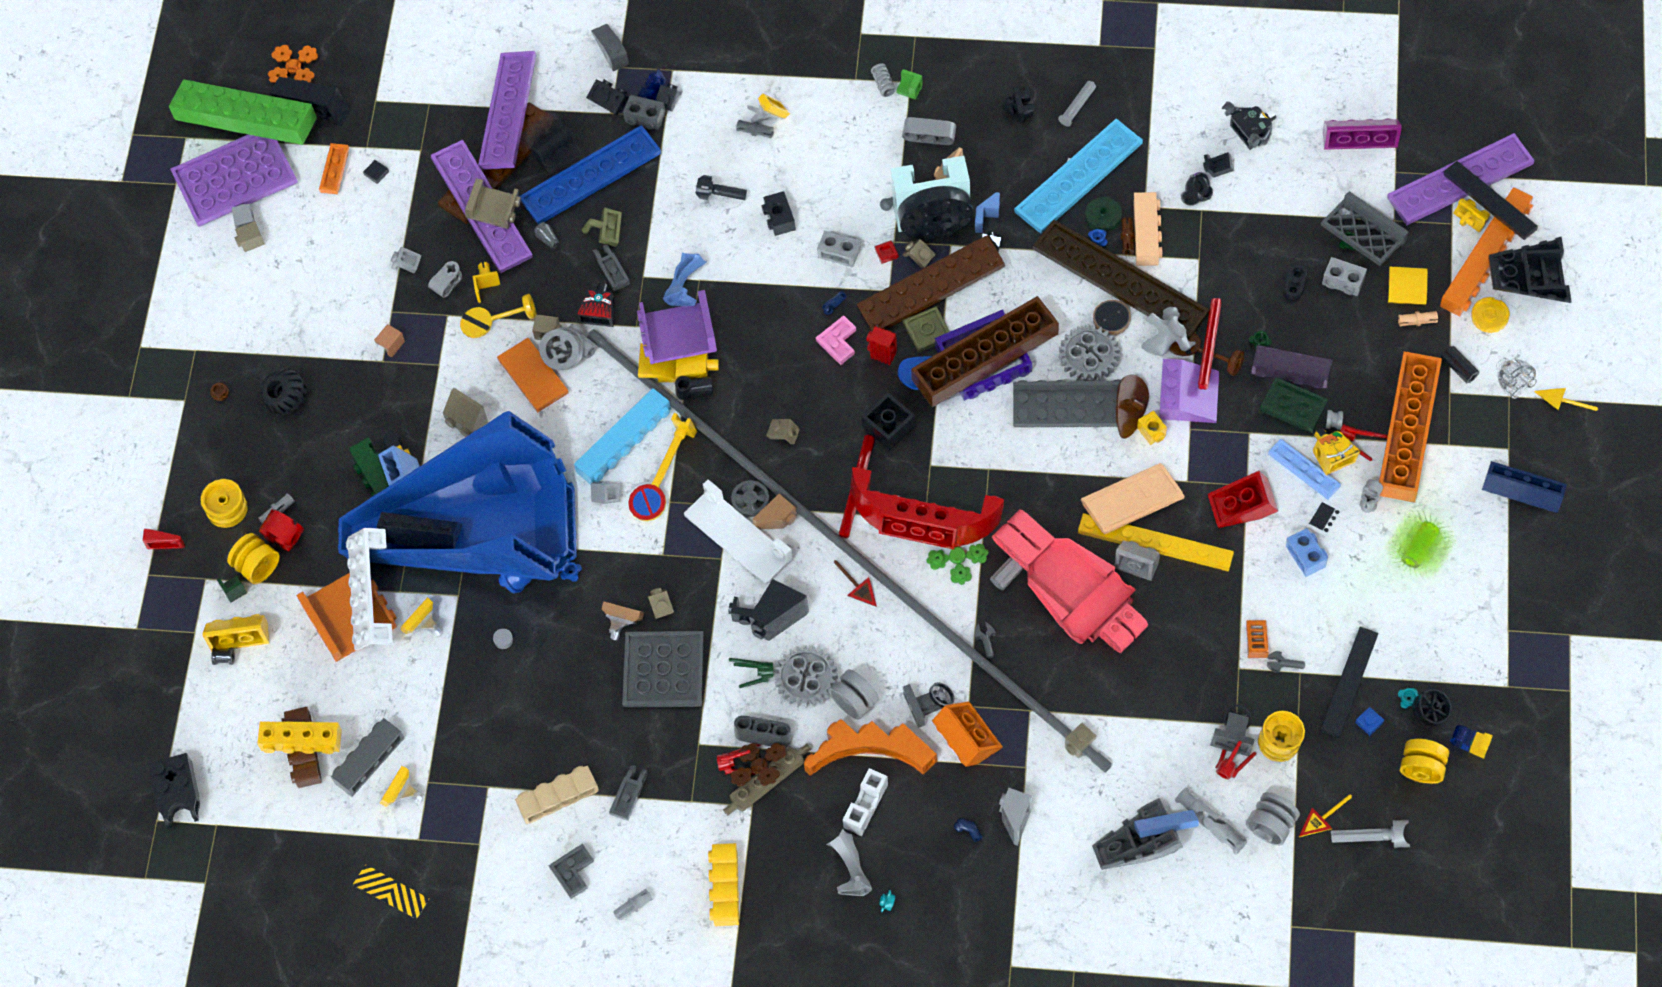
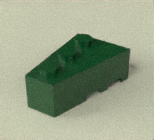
[349,437,389,497]

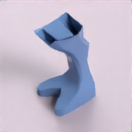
[663,253,708,306]

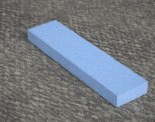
[1268,439,1341,500]

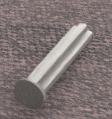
[1058,81,1096,127]

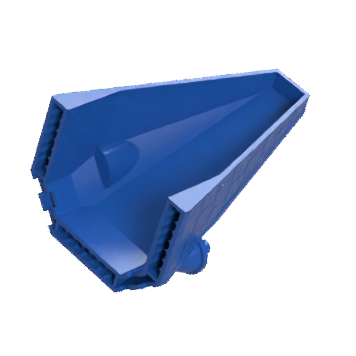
[338,411,577,593]

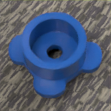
[1088,229,1108,246]
[560,562,582,582]

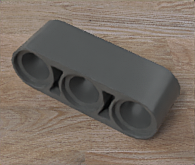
[734,715,791,747]

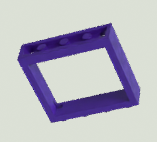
[935,309,1032,401]

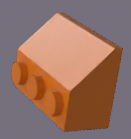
[932,701,1003,767]

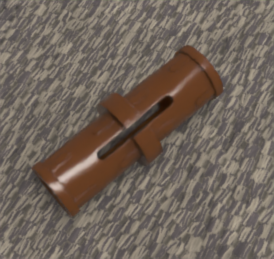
[1120,217,1135,255]

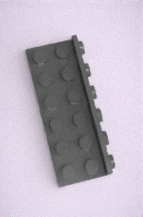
[1013,379,1121,428]

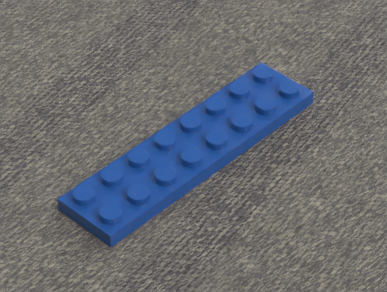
[519,125,661,225]

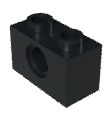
[761,191,796,236]

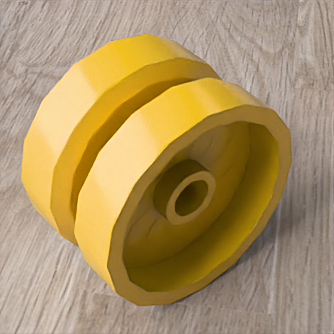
[201,479,248,528]
[1400,739,1449,784]

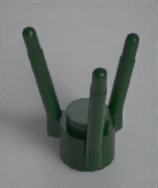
[729,658,773,688]

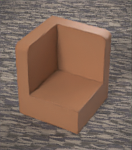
[374,324,405,357]

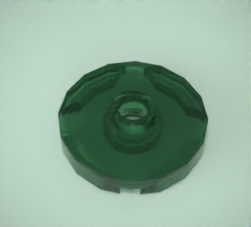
[1085,197,1122,231]

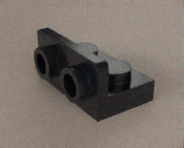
[586,79,629,115]

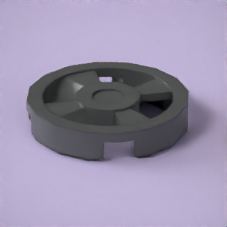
[731,480,770,517]

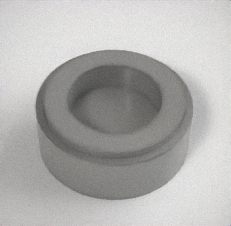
[493,629,513,649]

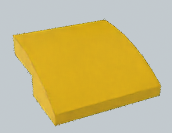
[1388,267,1427,305]
[638,343,676,382]

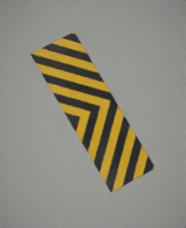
[353,864,429,919]

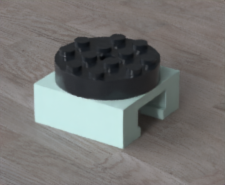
[891,156,973,241]

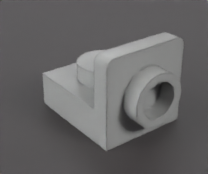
[391,247,422,273]

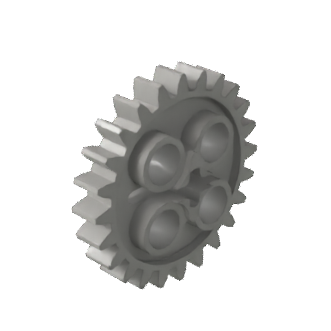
[1059,325,1120,381]
[774,645,838,708]

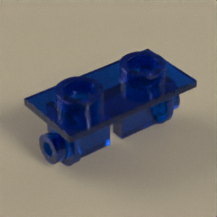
[637,69,667,100]

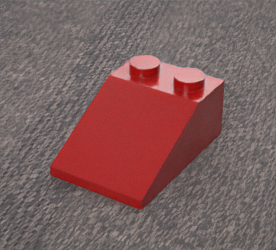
[1208,471,1278,528]

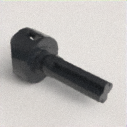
[695,175,747,200]

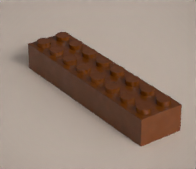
[911,296,1059,407]

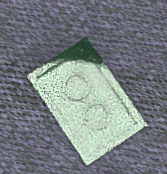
[1259,377,1328,433]

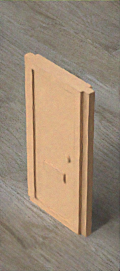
[1081,463,1185,535]

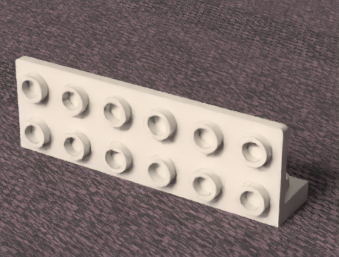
[684,480,793,584]
[346,528,393,650]

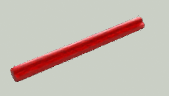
[1198,298,1221,390]
[839,435,875,538]

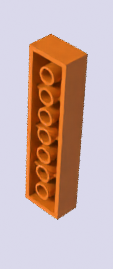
[1379,351,1442,503]

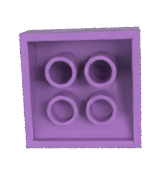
[1159,359,1219,423]

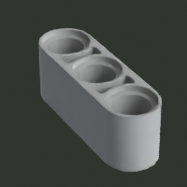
[902,117,956,145]

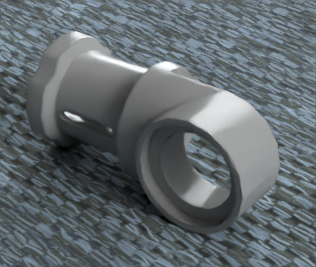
[1360,479,1383,513]

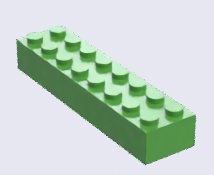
[169,79,317,145]

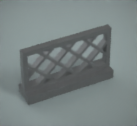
[1321,191,1409,266]

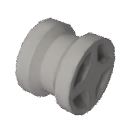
[1326,410,1343,430]

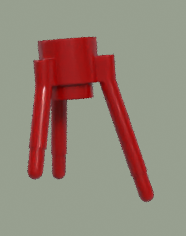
[1340,424,1387,461]
[1215,741,1256,780]
[717,744,761,775]

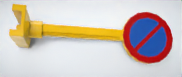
[628,413,697,521]

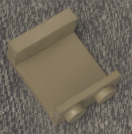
[465,178,521,229]

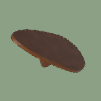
[1116,375,1149,439]

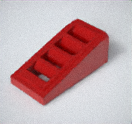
[142,528,185,549]

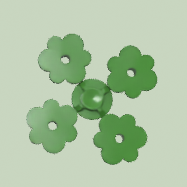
[926,544,988,585]

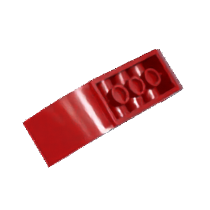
[850,467,1004,550]

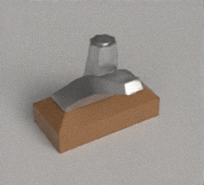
[602,602,644,640]

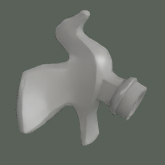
[1141,307,1196,356]

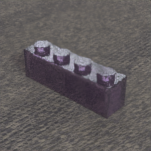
[1251,345,1332,388]

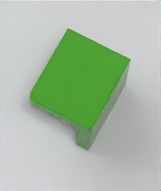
[896,69,923,100]

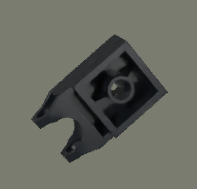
[148,753,200,829]

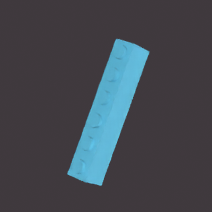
[574,388,671,485]

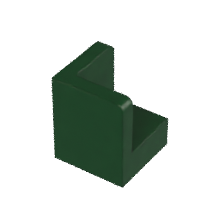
[217,576,247,603]

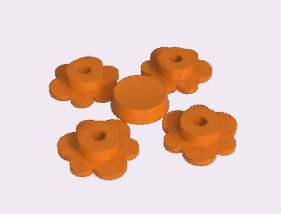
[268,45,318,83]

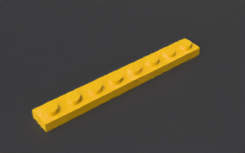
[1078,513,1234,571]

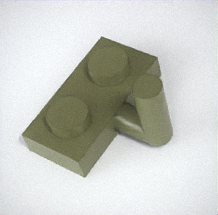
[582,208,622,247]

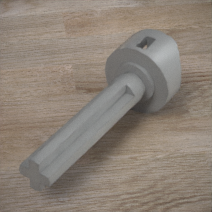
[1331,820,1410,848]

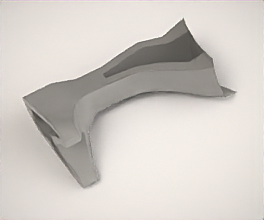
[826,829,872,896]

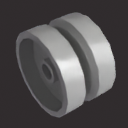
[828,669,879,720]

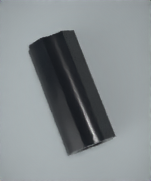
[1441,346,1479,384]

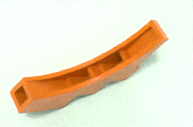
[804,719,937,776]

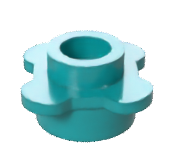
[1398,688,1418,709]
[879,890,895,912]

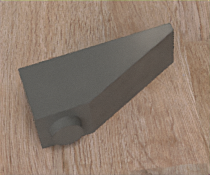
[591,24,629,71]

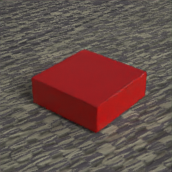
[874,240,899,264]

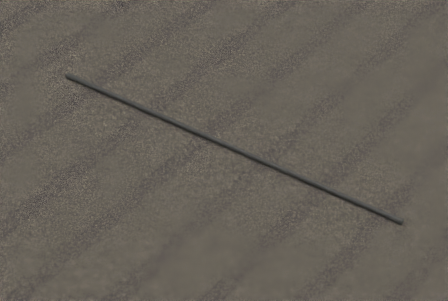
[587,329,1113,773]

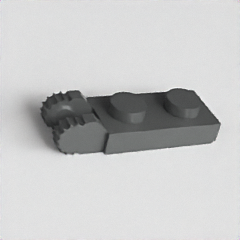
[593,244,630,292]
[609,765,648,821]

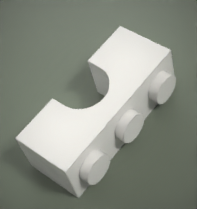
[843,768,888,836]

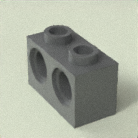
[623,95,666,130]

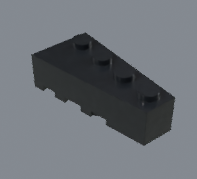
[269,77,351,126]

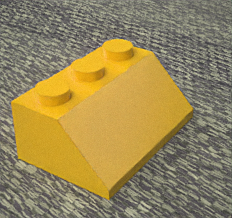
[202,614,269,652]

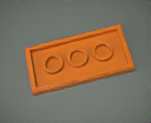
[497,338,569,413]

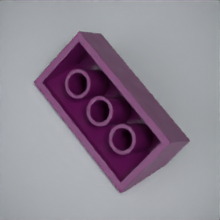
[1323,118,1402,150]

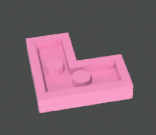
[816,316,856,365]

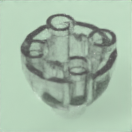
[1496,358,1537,399]

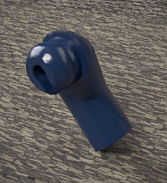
[822,291,847,315]
[954,818,983,842]

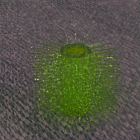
[1384,510,1456,580]

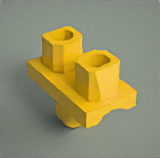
[1453,198,1490,233]

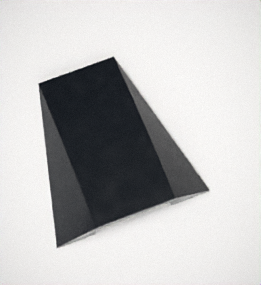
[1488,236,1572,303]

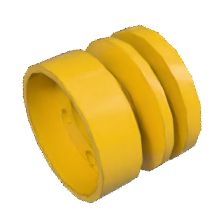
[227,533,280,585]
[1258,711,1305,762]

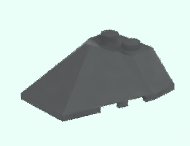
[1092,798,1183,870]

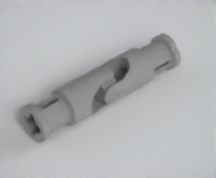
[1175,788,1247,855]

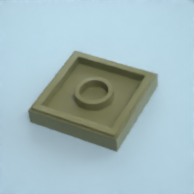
[903,306,950,353]

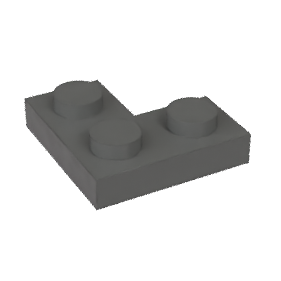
[548,843,594,899]

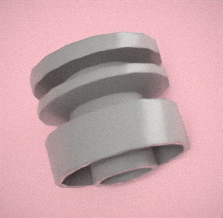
[1246,792,1300,846]

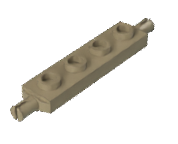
[723,743,811,816]

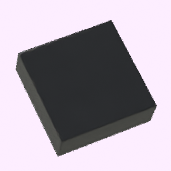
[363,160,389,184]

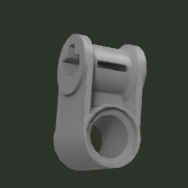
[428,261,462,298]

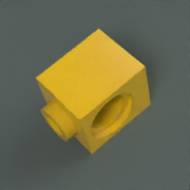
[1137,410,1167,445]

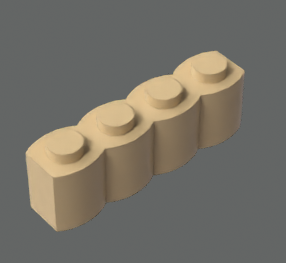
[515,766,599,824]

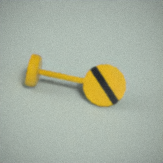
[460,294,537,338]

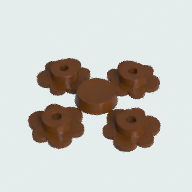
[731,743,786,786]

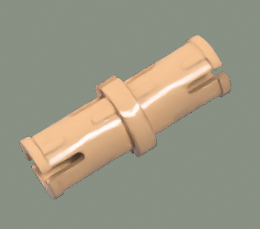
[1398,311,1438,327]

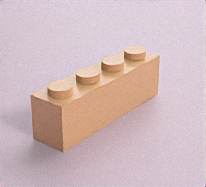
[1133,192,1162,266]

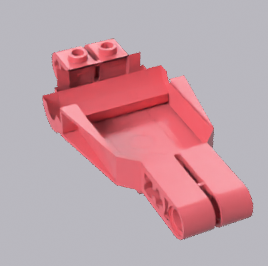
[992,509,1148,653]

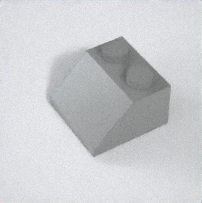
[1115,540,1160,581]
[999,788,1032,846]

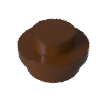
[210,383,229,401]

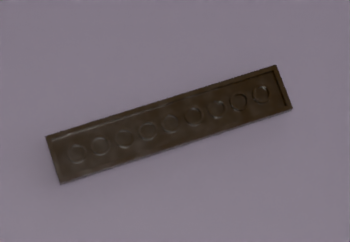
[1033,220,1210,340]

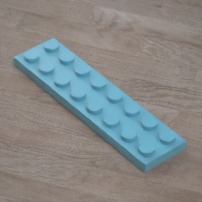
[1014,119,1143,234]

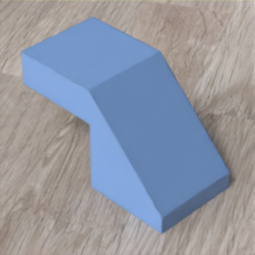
[975,192,1000,233]

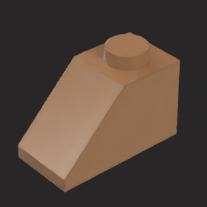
[752,494,797,530]

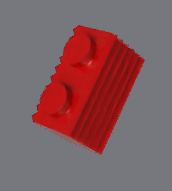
[866,326,897,365]

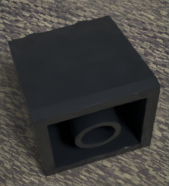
[749,579,809,641]

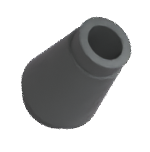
[534,222,560,249]

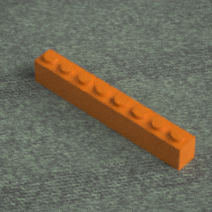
[1440,187,1534,317]

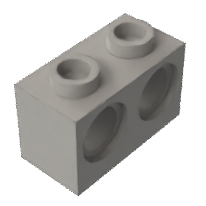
[817,230,860,267]
[1322,257,1367,296]

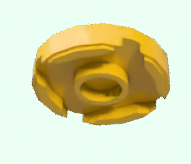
[1471,297,1510,333]

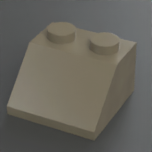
[443,388,489,437]

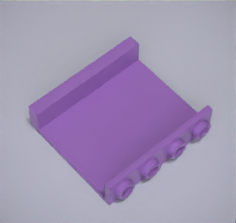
[637,290,717,364]

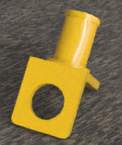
[473,262,500,303]

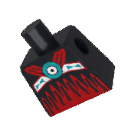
[577,283,615,327]

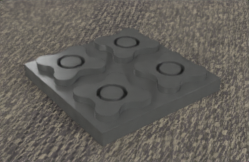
[622,631,704,707]

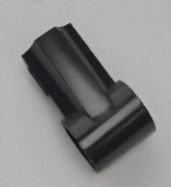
[675,376,713,400]

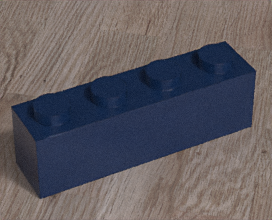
[1482,461,1567,513]

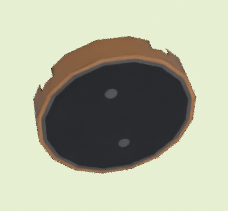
[1093,300,1130,335]

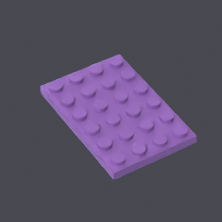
[171,134,298,227]

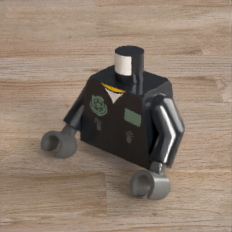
[1222,101,1277,150]

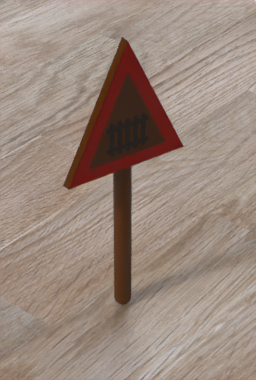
[834,560,877,607]

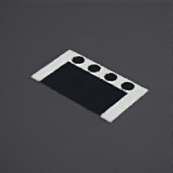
[1307,499,1343,537]

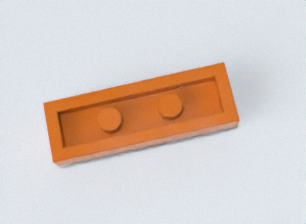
[319,143,349,195]

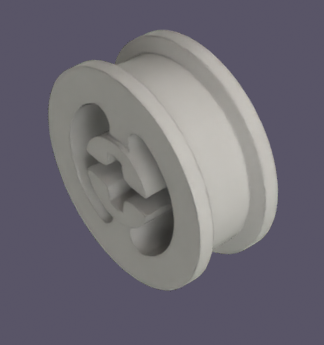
[539,327,584,370]

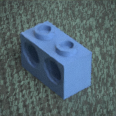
[1286,528,1328,577]

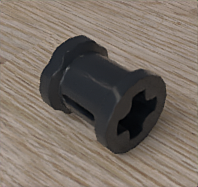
[211,648,235,665]

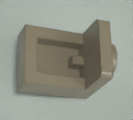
[903,239,935,268]
[766,419,800,444]
[647,587,674,619]
[1065,723,1097,758]

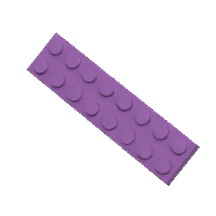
[478,51,536,169]
[1387,133,1534,226]
[431,140,533,273]

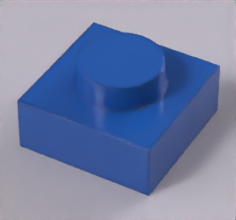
[1355,707,1384,736]

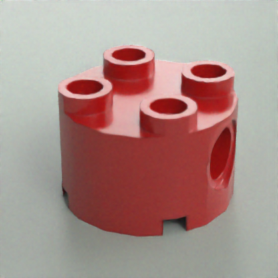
[258,509,304,552]

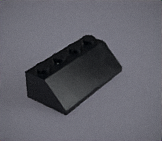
[377,512,462,549]

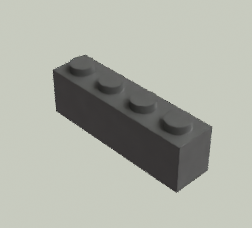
[331,718,405,797]

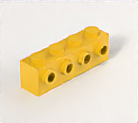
[257,721,342,754]

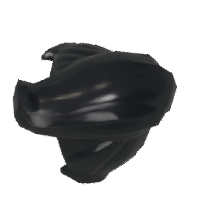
[1181,172,1213,206]

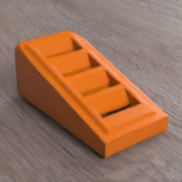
[1246,620,1268,658]

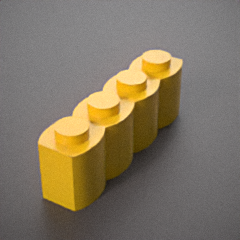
[708,843,739,926]

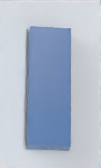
[1134,810,1199,838]

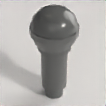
[880,196,893,211]

